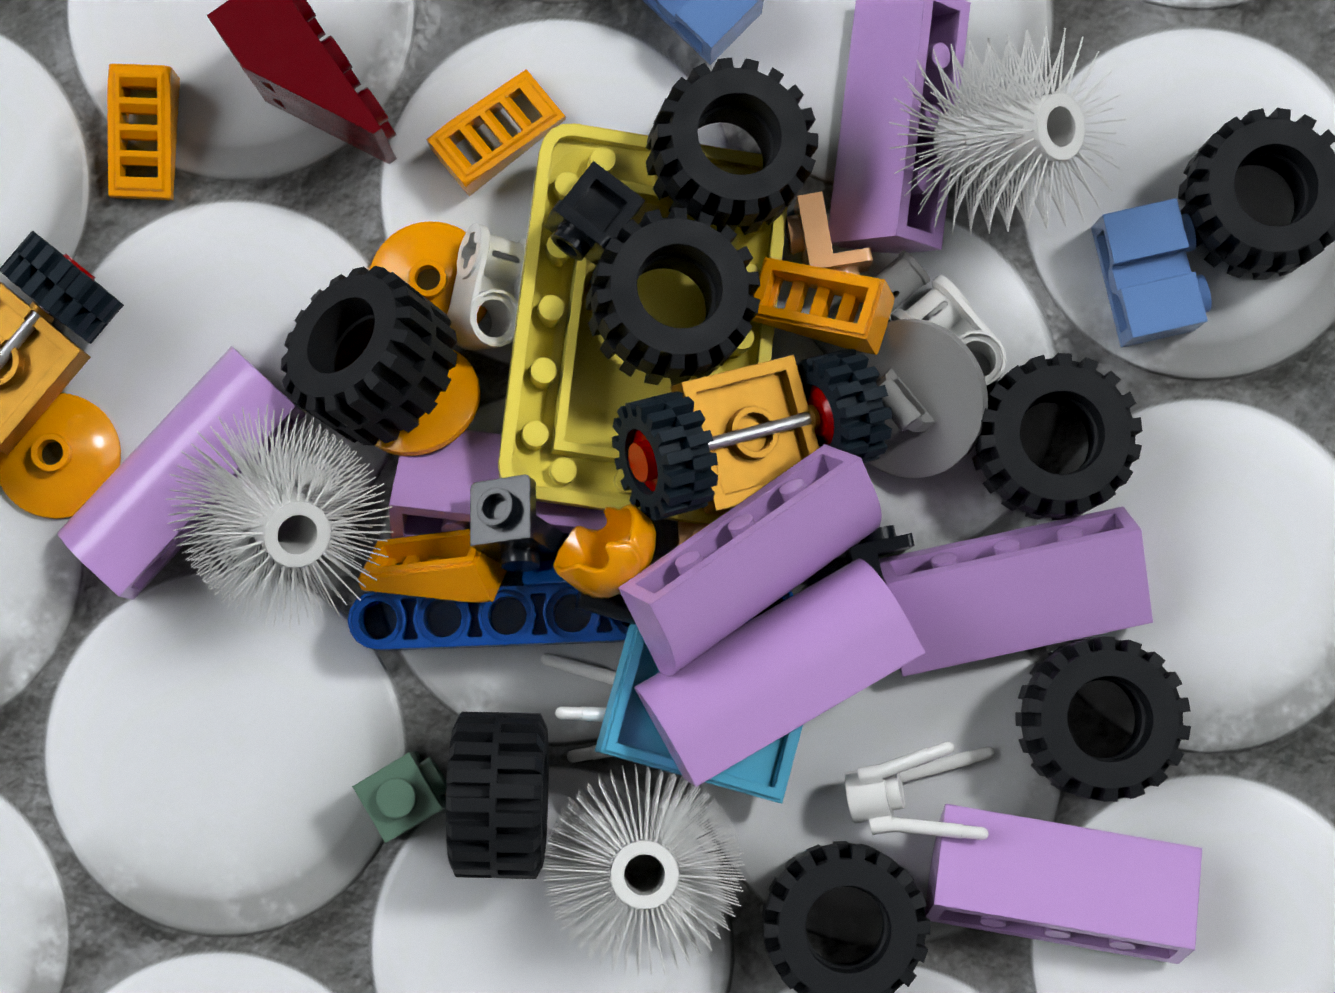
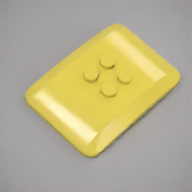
[498,123,788,525]

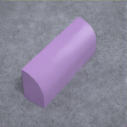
[828,0,971,253]
[58,346,306,600]
[389,430,651,541]
[618,444,882,676]
[879,506,1153,677]
[634,558,926,787]
[925,804,1202,964]

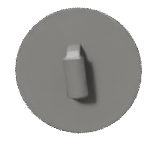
[856,319,988,479]

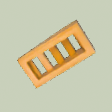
[107,64,180,200]
[426,69,566,196]
[752,257,894,355]
[358,529,507,603]

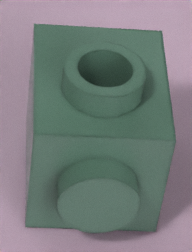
[352,751,447,843]

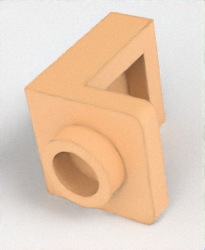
[786,191,873,275]

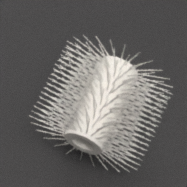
[889,26,1126,235]
[165,404,394,630]
[543,764,746,977]

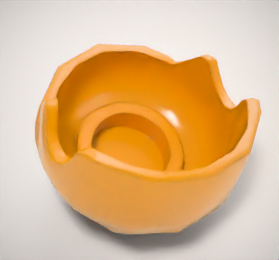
[553,504,656,599]

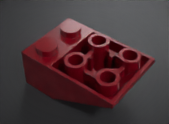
[207,0,397,164]

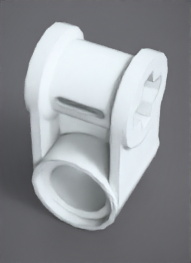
[447,223,526,351]
[891,275,1007,393]

